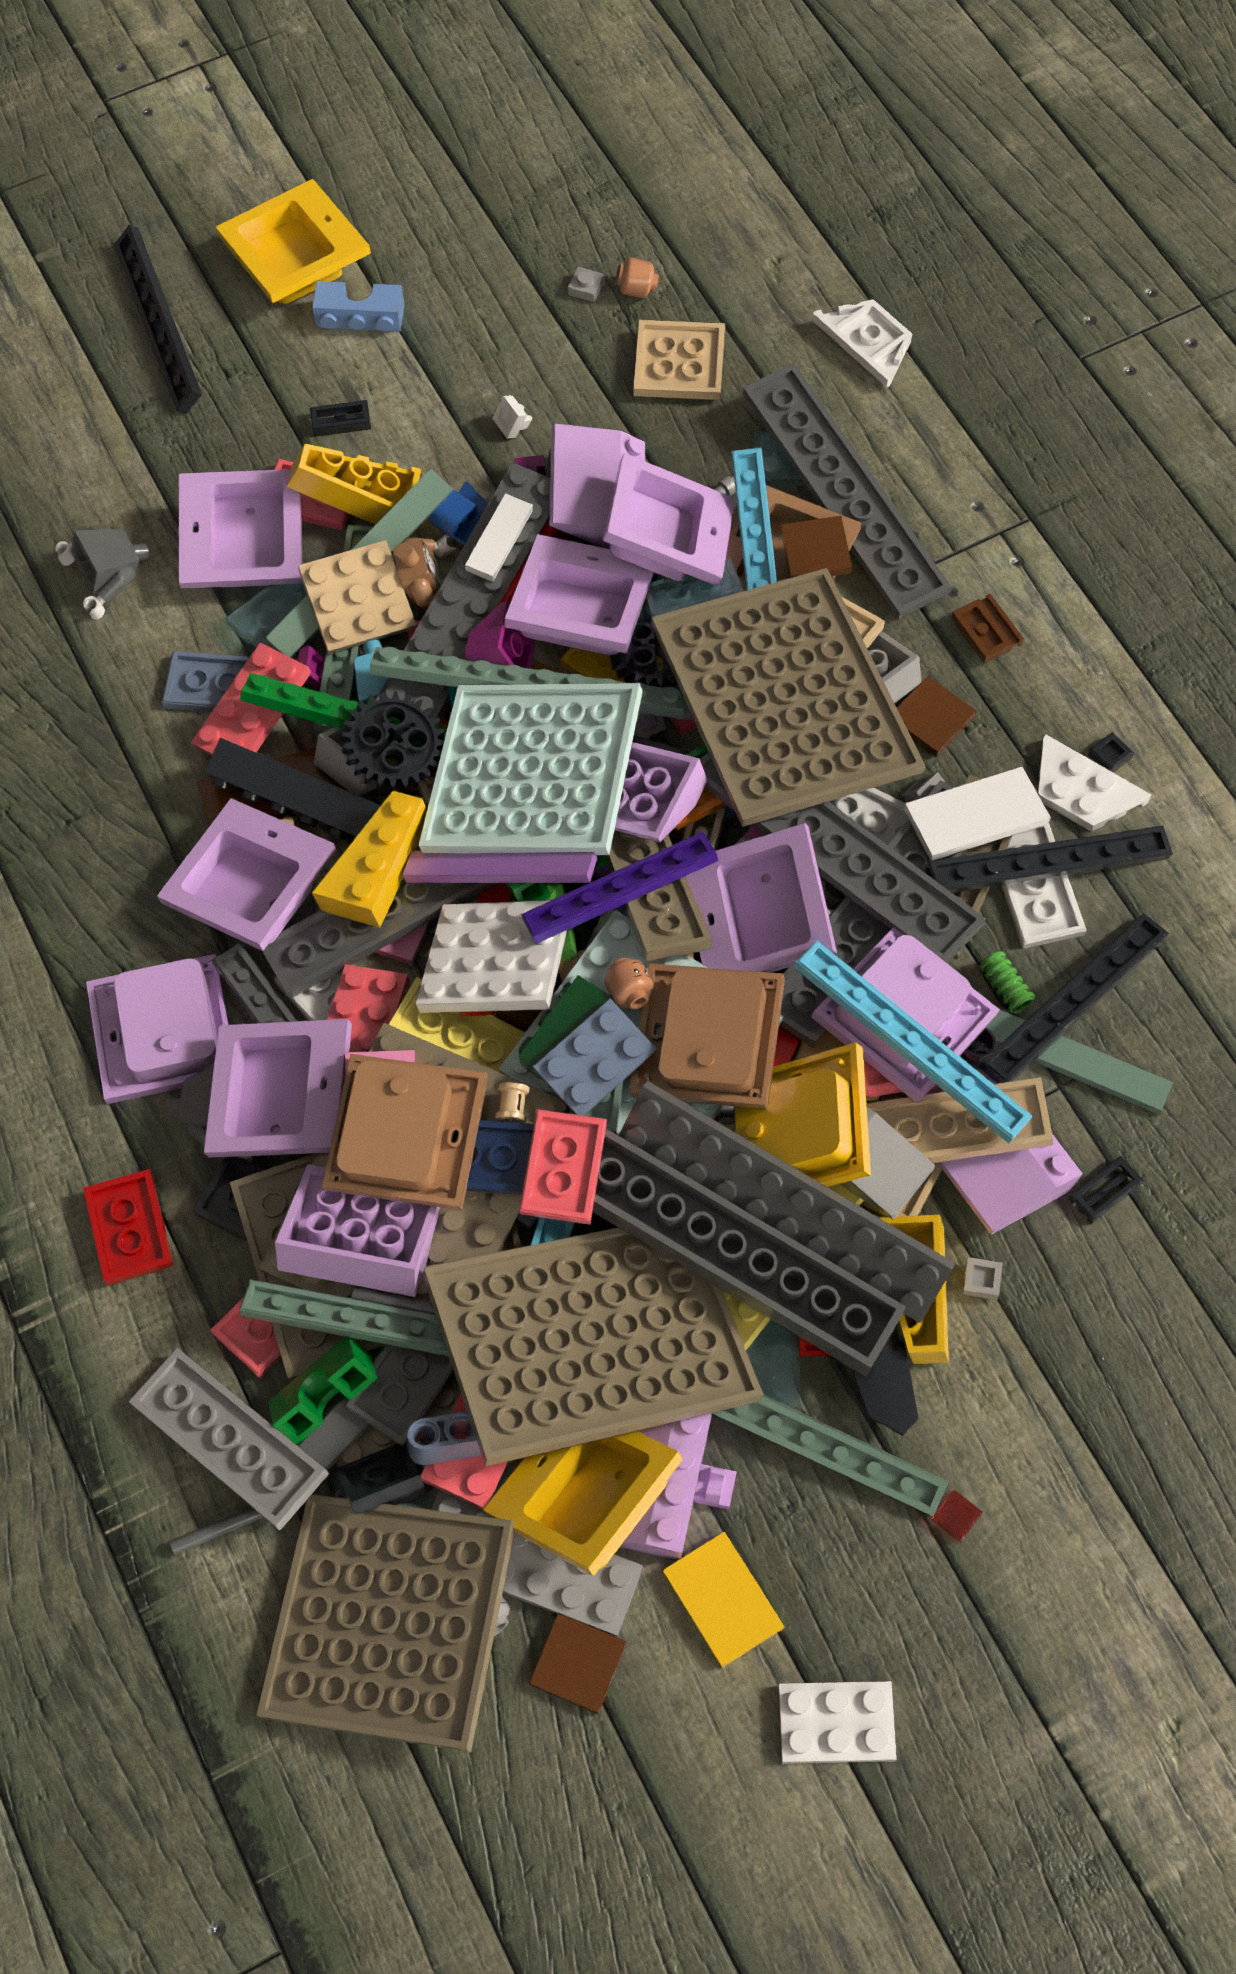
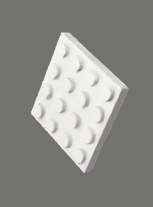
[416,900,567,1013]

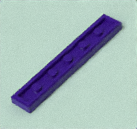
[521,832,718,944]

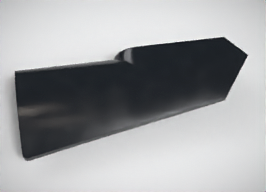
[851,1327,919,1436]

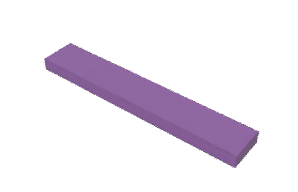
[403,850,598,883]

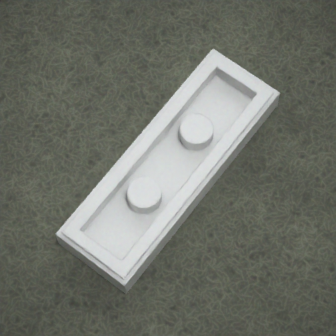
[465,493,533,582]

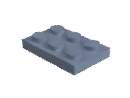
[533,998,657,1116]

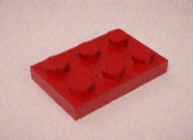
[83,1169,174,1286]

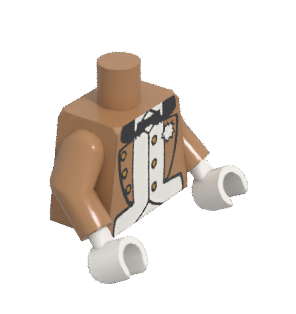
[393,534,456,613]

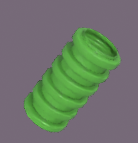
[979,951,1035,1013]

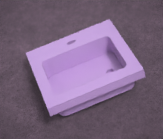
[603,453,735,586]
[179,469,303,588]
[505,534,654,655]
[157,798,337,951]
[686,823,837,973]
[811,927,1000,1104]
[86,954,229,1104]
[204,1019,352,1158]

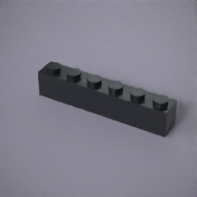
[205,737,381,840]

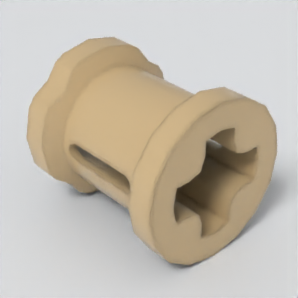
[495,1082,530,1123]

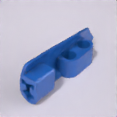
[429,481,488,546]

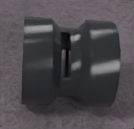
[960,1028,996,1069]

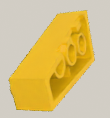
[286,444,421,525]
[312,791,427,928]
[880,1215,949,1364]

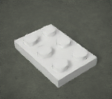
[778,1681,896,1764]

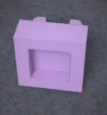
[694,1464,737,1510]

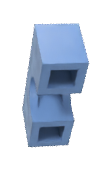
[312,281,405,331]

